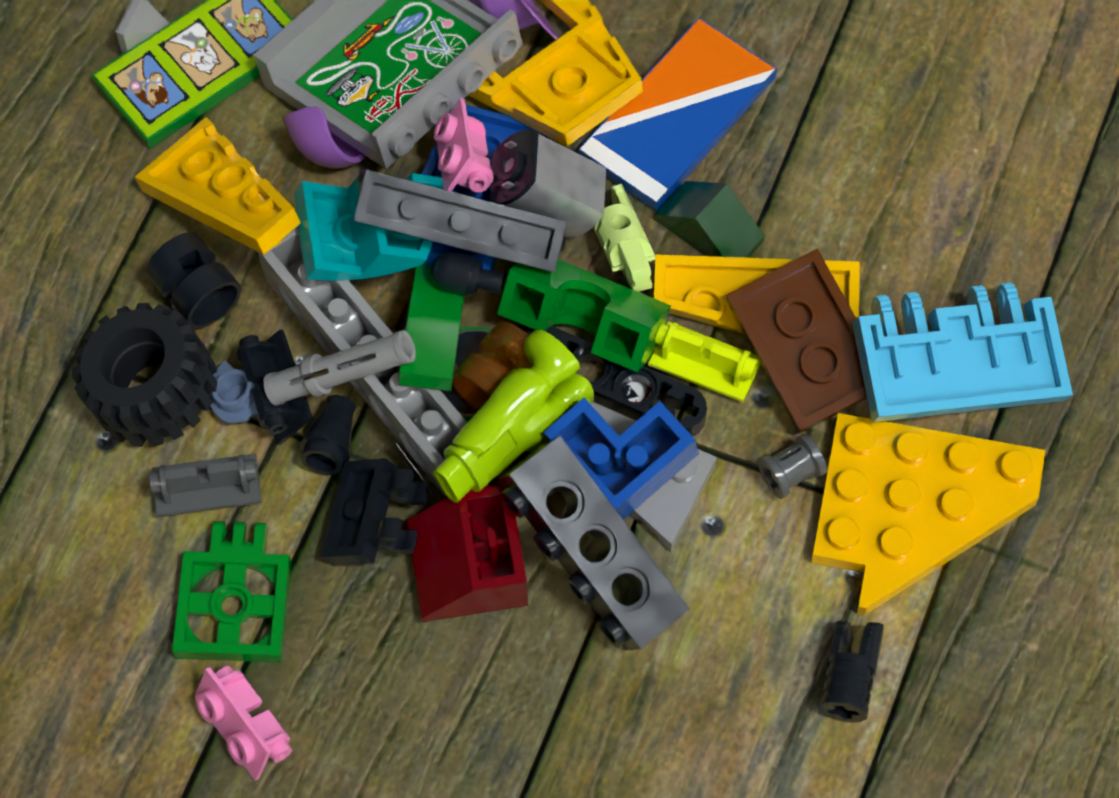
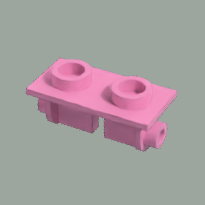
[434,98,493,193]
[194,666,292,781]

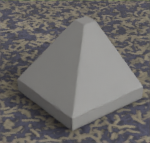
[115,0,169,54]

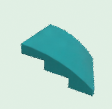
[293,173,453,281]

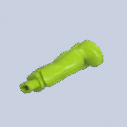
[433,329,594,503]

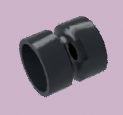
[146,232,242,329]

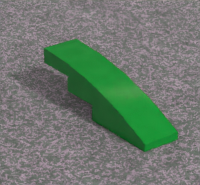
[399,264,465,391]

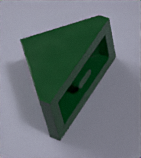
[654,181,764,258]

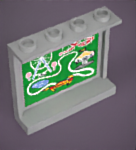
[253,0,523,169]

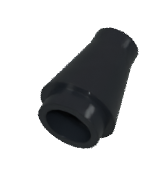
[299,395,356,475]

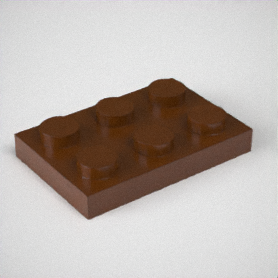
[725,248,867,434]

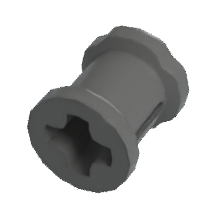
[758,433,827,499]

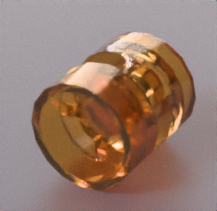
[452,321,532,411]

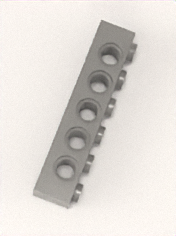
[258,226,467,498]

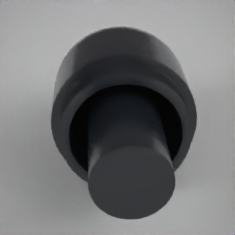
[431,251,504,297]

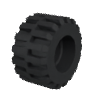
[72,303,218,447]

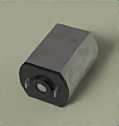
[489,130,606,238]

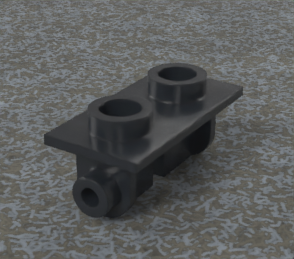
[236,329,313,445]

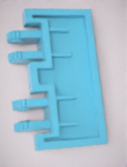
[852,282,1073,422]

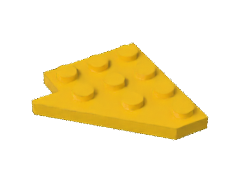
[811,413,1045,616]

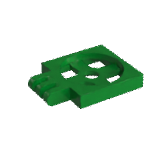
[172,521,291,663]

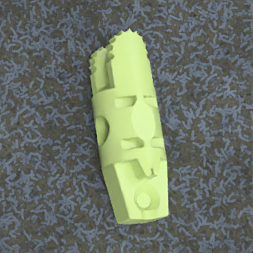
[593,184,655,292]

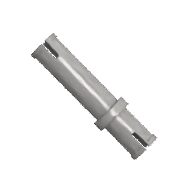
[264,330,416,405]

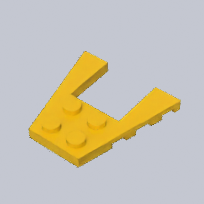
[469,0,643,146]

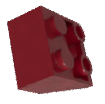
[407,485,528,622]

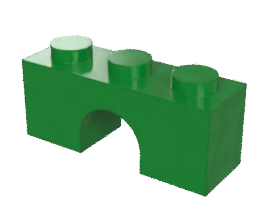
[497,259,671,372]

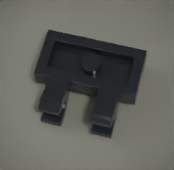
[320,458,430,566]

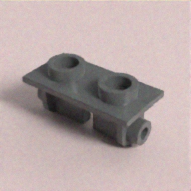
[149,454,262,517]

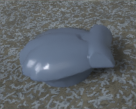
[208,360,263,423]

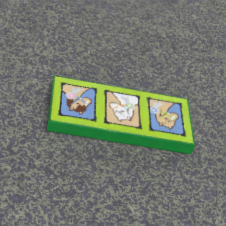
[91,0,293,149]

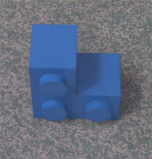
[544,398,699,520]

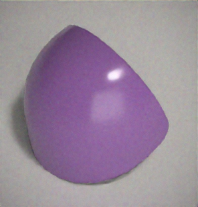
[282,106,366,169]

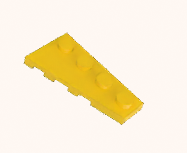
[134,117,301,255]
[654,255,860,334]

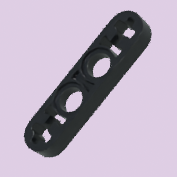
[521,326,707,437]

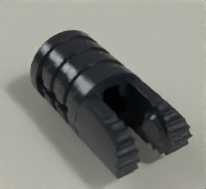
[819,621,884,723]

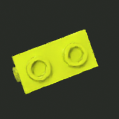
[648,321,761,403]

